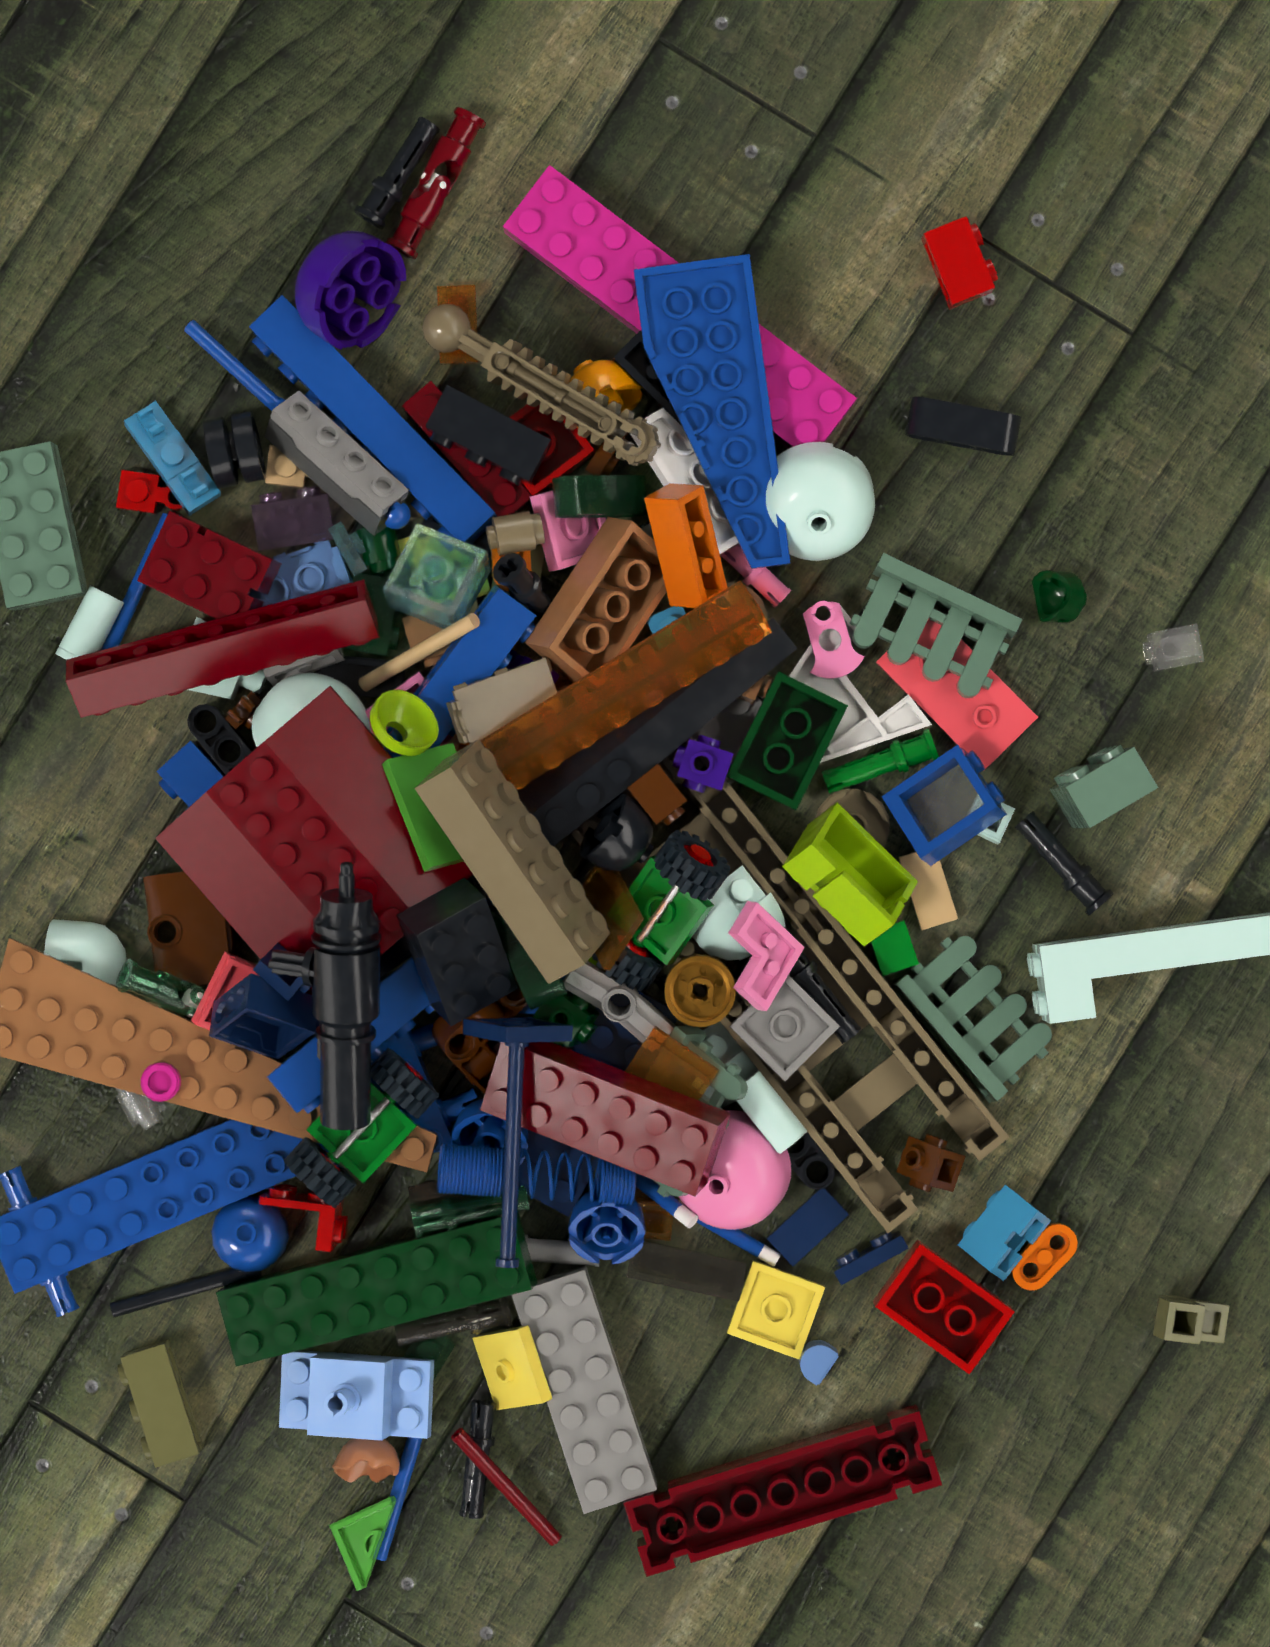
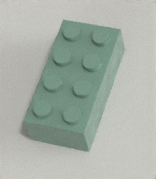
[0,441,88,611]
[1049,744,1158,828]

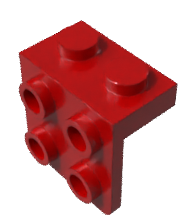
[259,1184,348,1252]

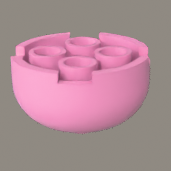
[678,1110,791,1230]

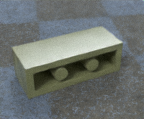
[118,1339,204,1468]

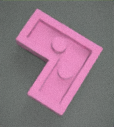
[728,901,805,1011]

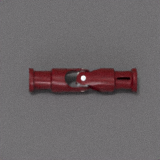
[386,107,486,259]

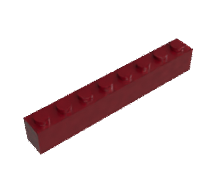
[65,579,379,718]

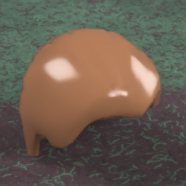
[333,1438,400,1483]

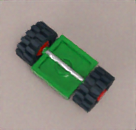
[592,830,730,991]
[284,1048,439,1208]

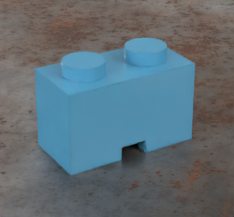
[958,1185,1051,1281]

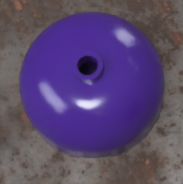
[295,231,406,350]

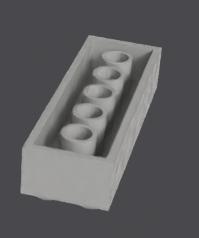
[512,1265,657,1514]

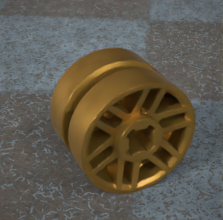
[664,954,736,1027]

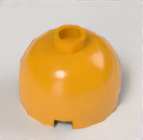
[570,360,643,412]

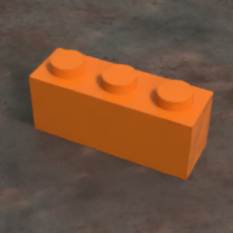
[644,483,729,609]

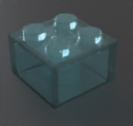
[383,523,491,629]

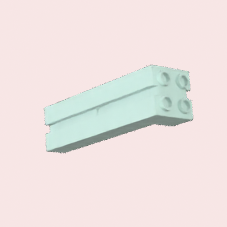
[1027,912,1270,1024]

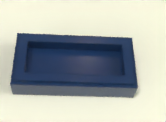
[766,1188,849,1266]

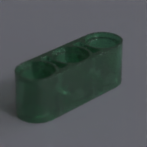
[552,475,648,518]
[489,904,567,1010]

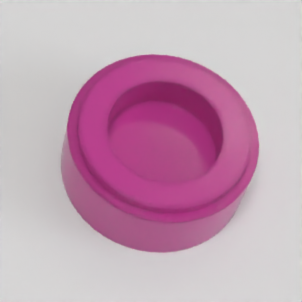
[141,1062,181,1102]

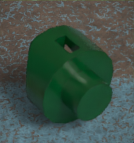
[1032,570,1087,624]

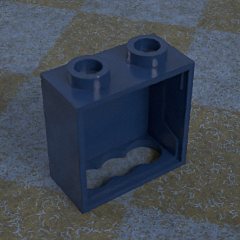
[209,974,320,1060]

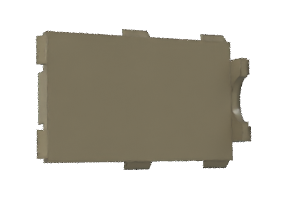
[446,657,567,749]

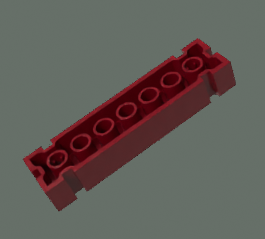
[623,1404,942,1577]

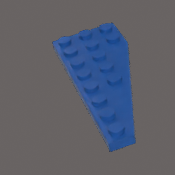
[634,254,790,569]

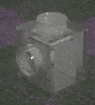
[1143,624,1205,672]

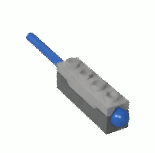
[184,320,411,536]

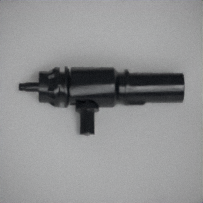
[268,862,382,1130]

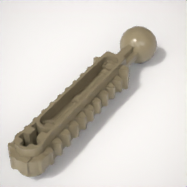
[422,304,661,466]

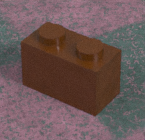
[627,764,687,826]

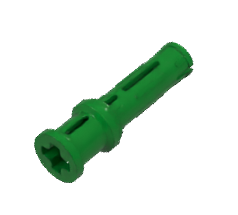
[821,728,939,794]

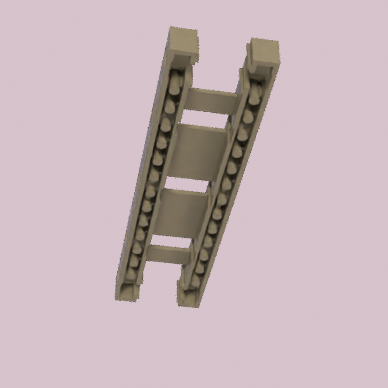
[503,654,1010,1233]

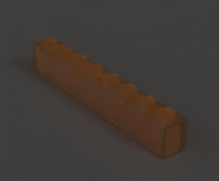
[480,580,772,790]

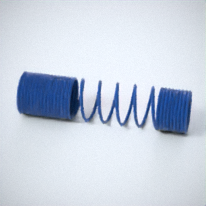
[437,1144,637,1206]

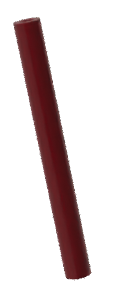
[451,1428,562,1546]

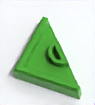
[329,1496,396,1591]

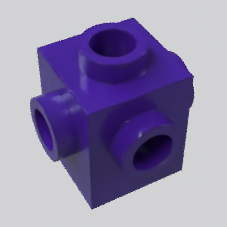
[672,734,734,793]

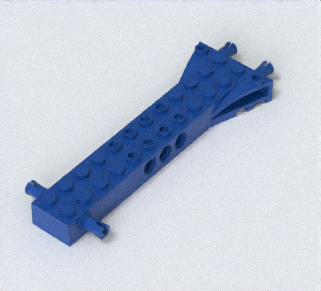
[0,1021,478,1317]

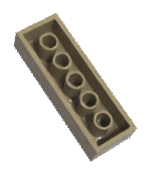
[414,739,610,984]

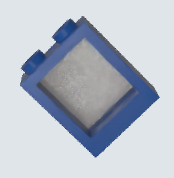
[882,744,1007,866]

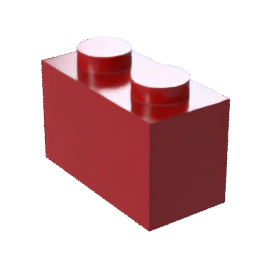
[921,216,998,310]

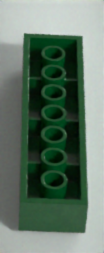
[216,1211,537,1367]

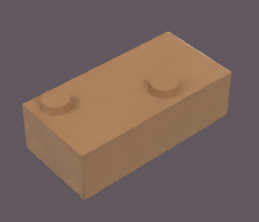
[525,517,667,692]

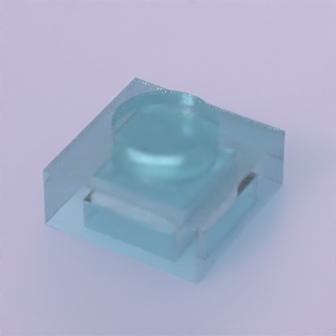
[328,522,367,576]

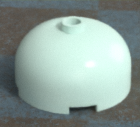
[766,442,875,561]
[252,673,371,747]

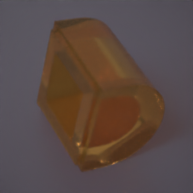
[636,1197,673,1241]

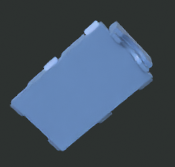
[249,537,354,607]

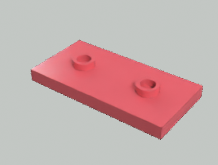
[875,619,1038,771]

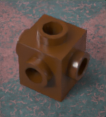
[896,1133,966,1192]

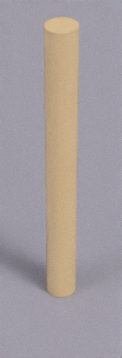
[359,613,480,691]

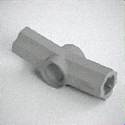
[561,961,675,1052]

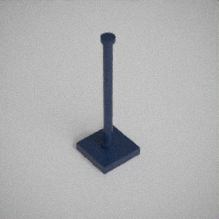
[463,1017,573,1268]

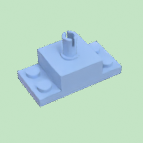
[279,1350,434,1441]

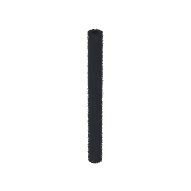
[110,1268,262,1317]

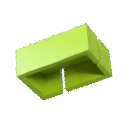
[782,802,918,946]

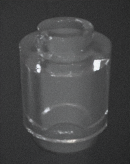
[115,1088,167,1131]

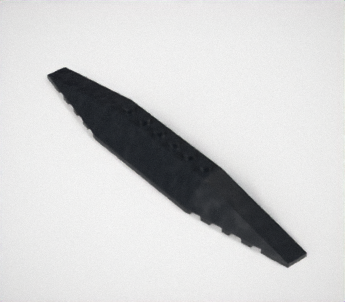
[380,617,797,978]

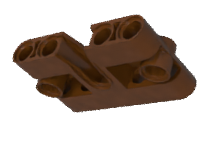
[143,871,236,991]

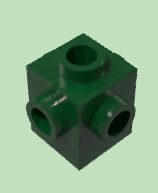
[532,987,600,1047]

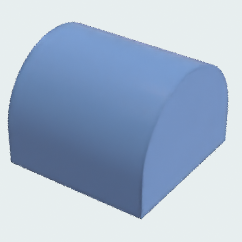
[799,1340,839,1386]

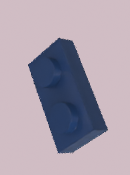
[832,1231,909,1285]

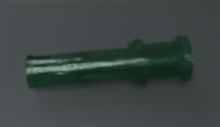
[409,1185,530,1238]

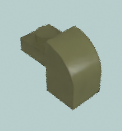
[1153,1295,1229,1344]

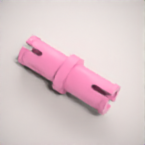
[720,544,791,608]

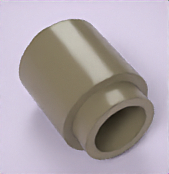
[486,511,545,556]

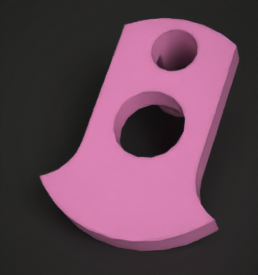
[802,601,865,679]

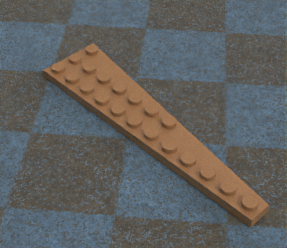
[0,938,438,1173]

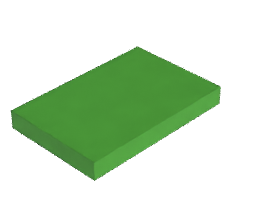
[382,743,464,872]

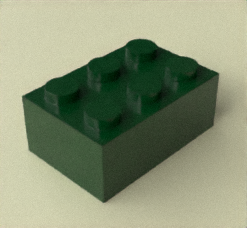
[726,671,848,811]

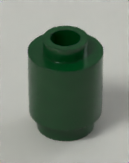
[355,526,402,575]

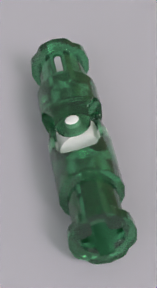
[116,958,206,1019]

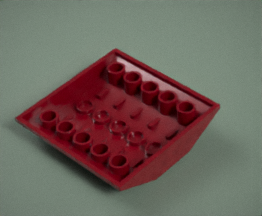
[155,686,473,995]

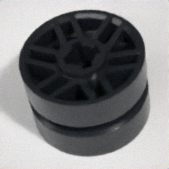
[203,411,266,489]

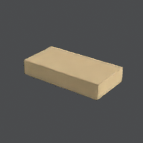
[898,852,958,930]

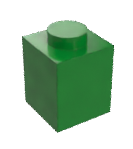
[870,919,919,976]

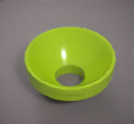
[370,690,439,756]

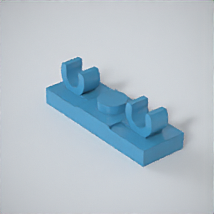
[124,401,221,516]

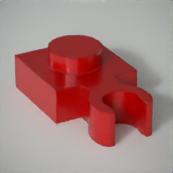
[116,470,183,514]

